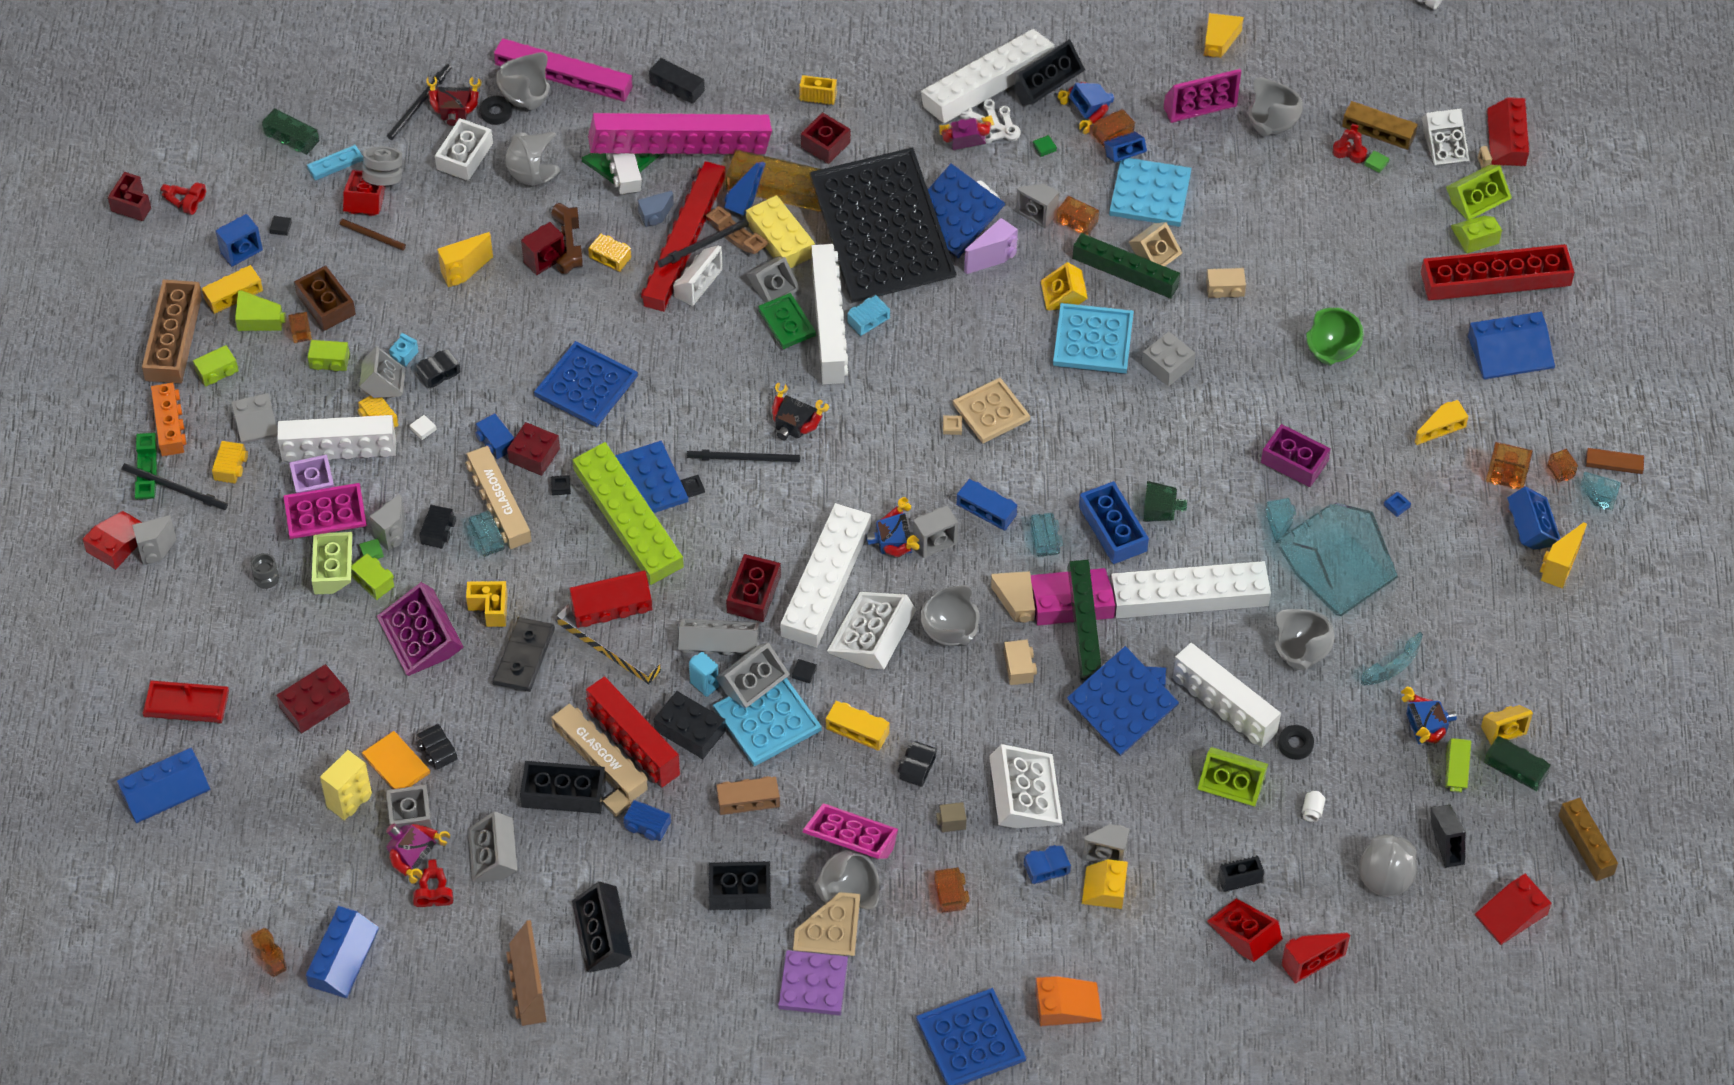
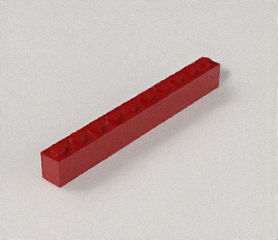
[641,161,726,312]

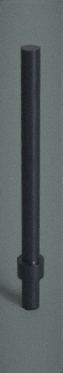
[387,64,452,140]
[658,219,749,267]
[687,449,800,462]
[122,463,228,510]

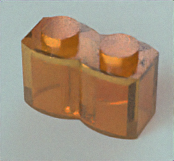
[934,867,969,913]
[251,928,287,977]

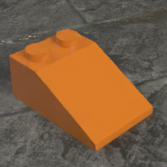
[1035,976,1102,1026]

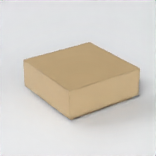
[1478,146,1492,168]
[943,415,962,435]
[603,790,631,817]

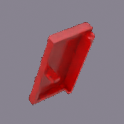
[143,680,229,724]

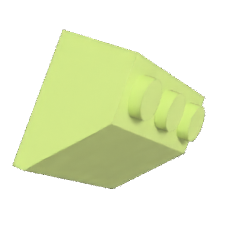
[312,532,353,594]

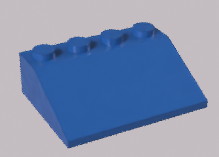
[1468,311,1555,380]

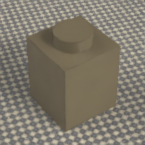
[936,802,967,832]

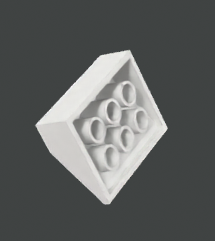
[827,592,916,669]
[989,744,1062,828]

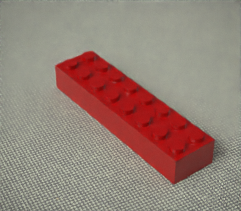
[1421,244,1575,301]

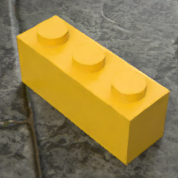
[202,265,263,314]
[826,701,890,751]

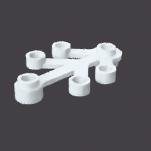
[958,99,1021,143]

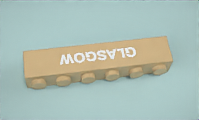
[465,446,532,549]
[551,703,648,802]

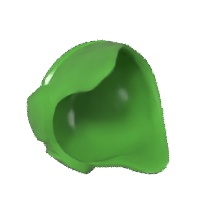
[1306,307,1364,366]

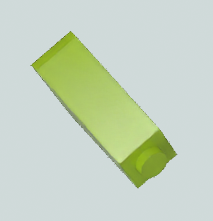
[235,291,286,331]
[1445,738,1471,793]

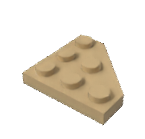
[793,892,861,956]

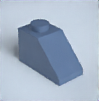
[638,190,674,227]

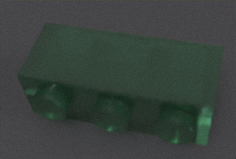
[262,108,319,155]
[1484,736,1551,792]

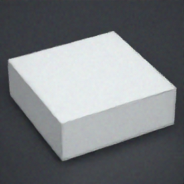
[410,415,437,440]

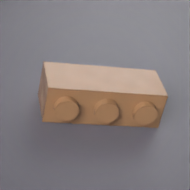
[717,776,780,815]

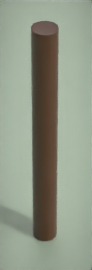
[340,219,406,251]

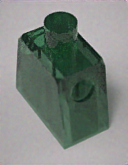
[1143,481,1187,522]

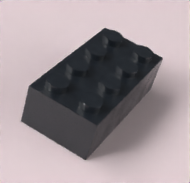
[520,761,606,814]

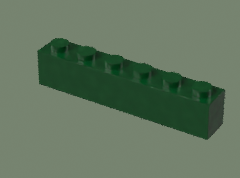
[1072,233,1180,299]
[1067,559,1102,680]

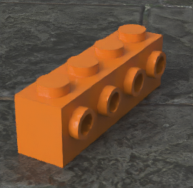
[151,382,187,456]

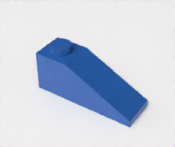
[724,162,765,215]

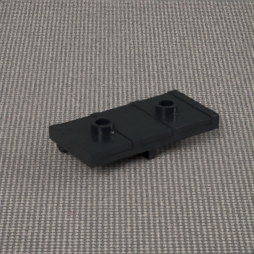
[492,617,555,692]

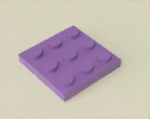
[779,950,848,1016]

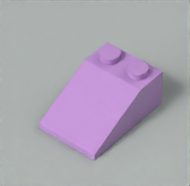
[964,218,1018,274]

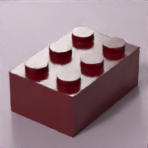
[726,554,781,622]
[276,664,350,734]

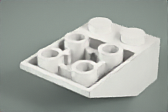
[1422,109,1469,165]

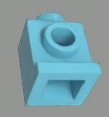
[389,333,419,367]

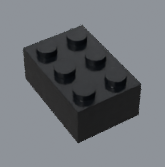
[654,691,726,759]
[709,861,771,910]

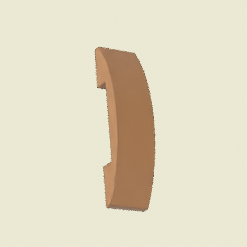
[706,206,769,254]

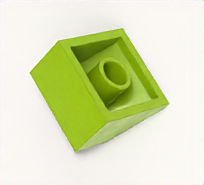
[1451,215,1502,254]

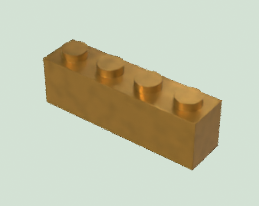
[1342,101,1418,150]
[1559,797,1618,881]

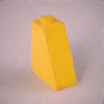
[1204,13,1244,58]

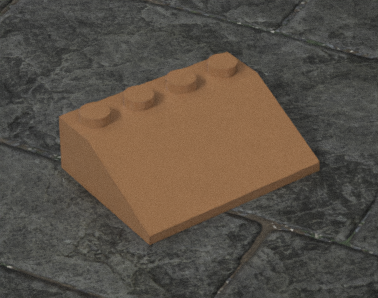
[506,920,547,1026]

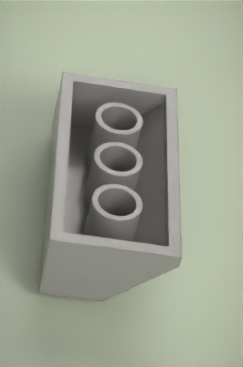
[678,618,760,656]

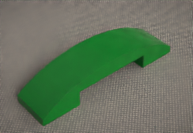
[135,433,157,500]

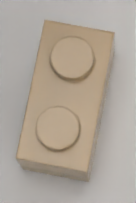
[1206,268,1246,298]
[1004,639,1037,685]

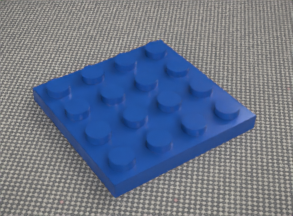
[928,163,1005,259]
[534,341,638,427]
[615,440,689,513]
[1067,646,1179,756]
[916,988,1026,1085]

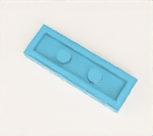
[307,145,363,181]

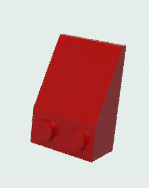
[343,170,386,216]
[82,511,142,570]
[1475,873,1552,945]
[1207,898,1283,962]
[1281,932,1350,984]

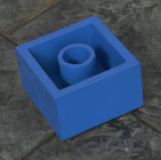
[215,214,263,267]

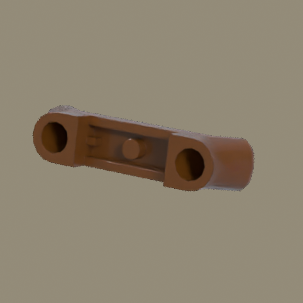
[551,203,583,274]

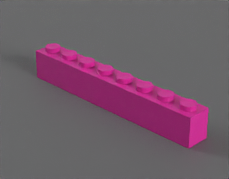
[494,38,633,102]

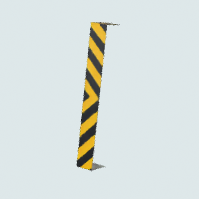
[557,604,661,684]

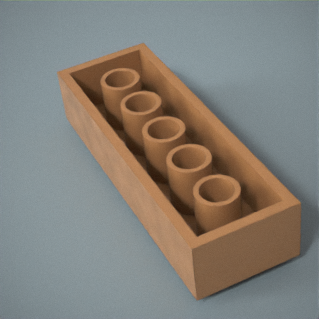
[142,279,202,383]

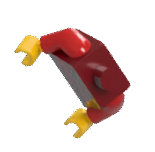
[426,77,482,126]

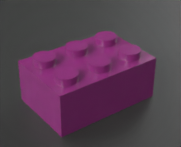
[1261,424,1331,487]

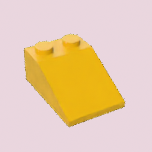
[437,232,493,287]
[1540,522,1587,589]

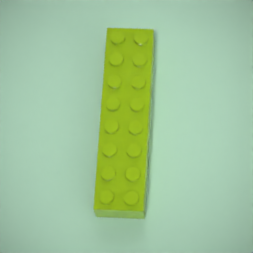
[572,442,684,585]

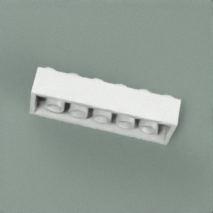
[278,415,396,462]
[1173,643,1281,748]

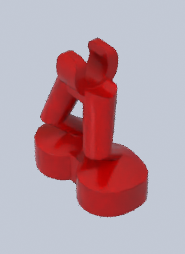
[1332,124,1368,163]
[160,182,206,215]
[413,859,453,907]

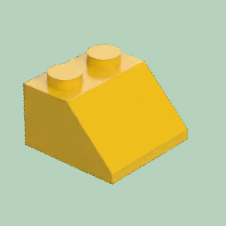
[1041,262,1088,310]
[1481,705,1533,746]
[1082,859,1128,909]

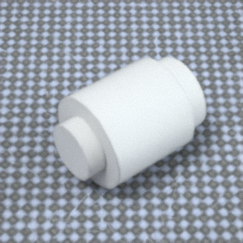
[1302,791,1325,822]

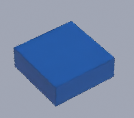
[1384,492,1411,517]

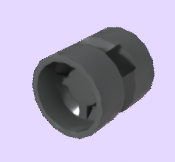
[251,553,279,589]

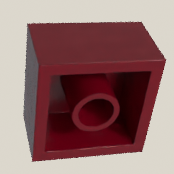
[801,112,851,164]
[521,222,565,276]
[507,422,560,476]

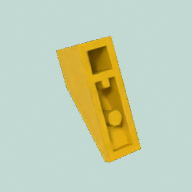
[1415,400,1469,445]

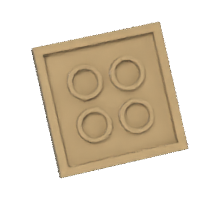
[953,377,1030,444]

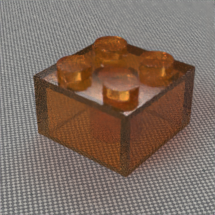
[1486,442,1533,489]

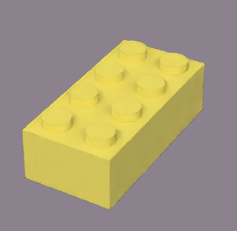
[746,195,815,268]

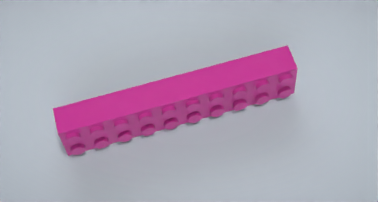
[588,113,772,154]

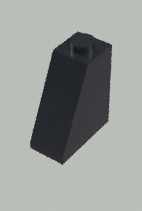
[1431,804,1466,868]

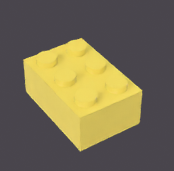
[320,750,372,821]

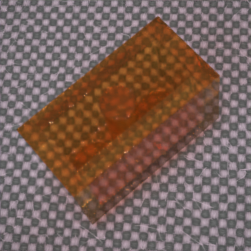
[1093,109,1135,148]
[1056,196,1099,235]

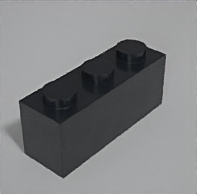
[649,58,705,104]

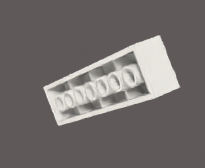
[921,29,1055,123]
[812,244,848,385]
[780,503,871,648]
[1111,561,1271,619]

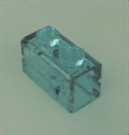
[467,511,505,557]
[1030,513,1063,557]

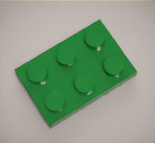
[758,293,816,349]

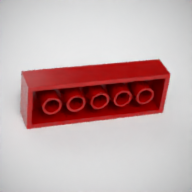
[586,676,680,788]

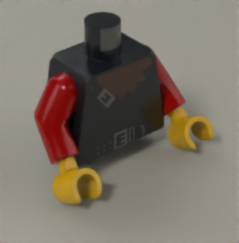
[772,382,829,441]

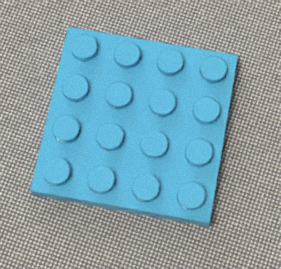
[1109,158,1192,227]
[1053,303,1134,374]
[713,678,822,767]

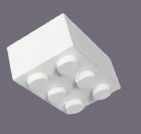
[435,118,493,181]

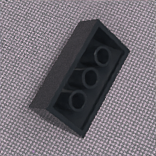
[1015,39,1085,105]
[572,881,632,973]

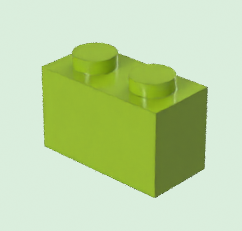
[308,340,350,371]
[193,345,239,387]
[351,554,394,600]

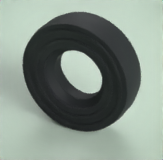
[480,95,512,125]
[1278,725,1314,760]

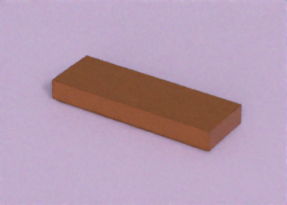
[1586,448,1645,474]

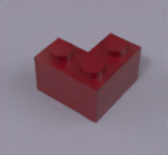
[107,172,151,221]

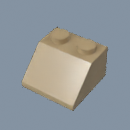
[1129,222,1182,266]

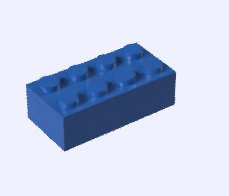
[1079,481,1149,564]

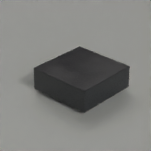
[269,216,292,236]
[551,475,571,496]
[681,475,705,498]
[792,659,817,683]

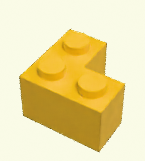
[466,581,508,627]

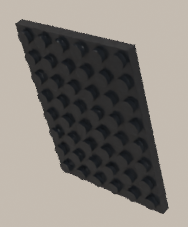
[809,147,956,303]

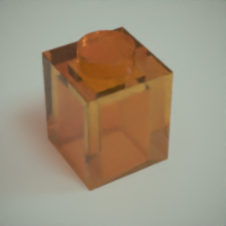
[288,312,312,343]
[1547,448,1578,482]

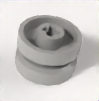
[363,146,402,186]

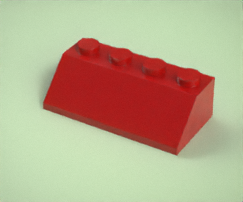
[1487,97,1529,166]
[569,570,653,628]

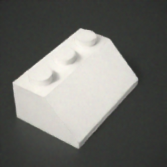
[673,245,723,306]

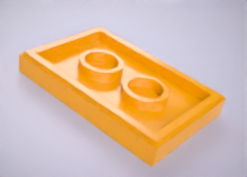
[362,731,430,789]

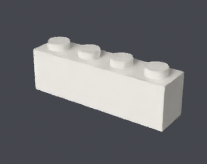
[606,153,642,194]

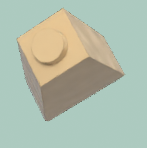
[991,571,1035,623]

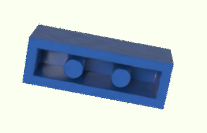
[956,479,1017,531]

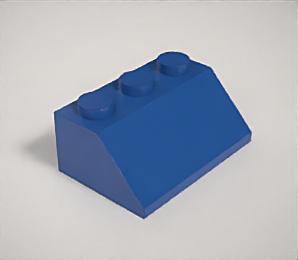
[1507,486,1561,550]

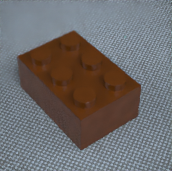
[294,265,356,331]

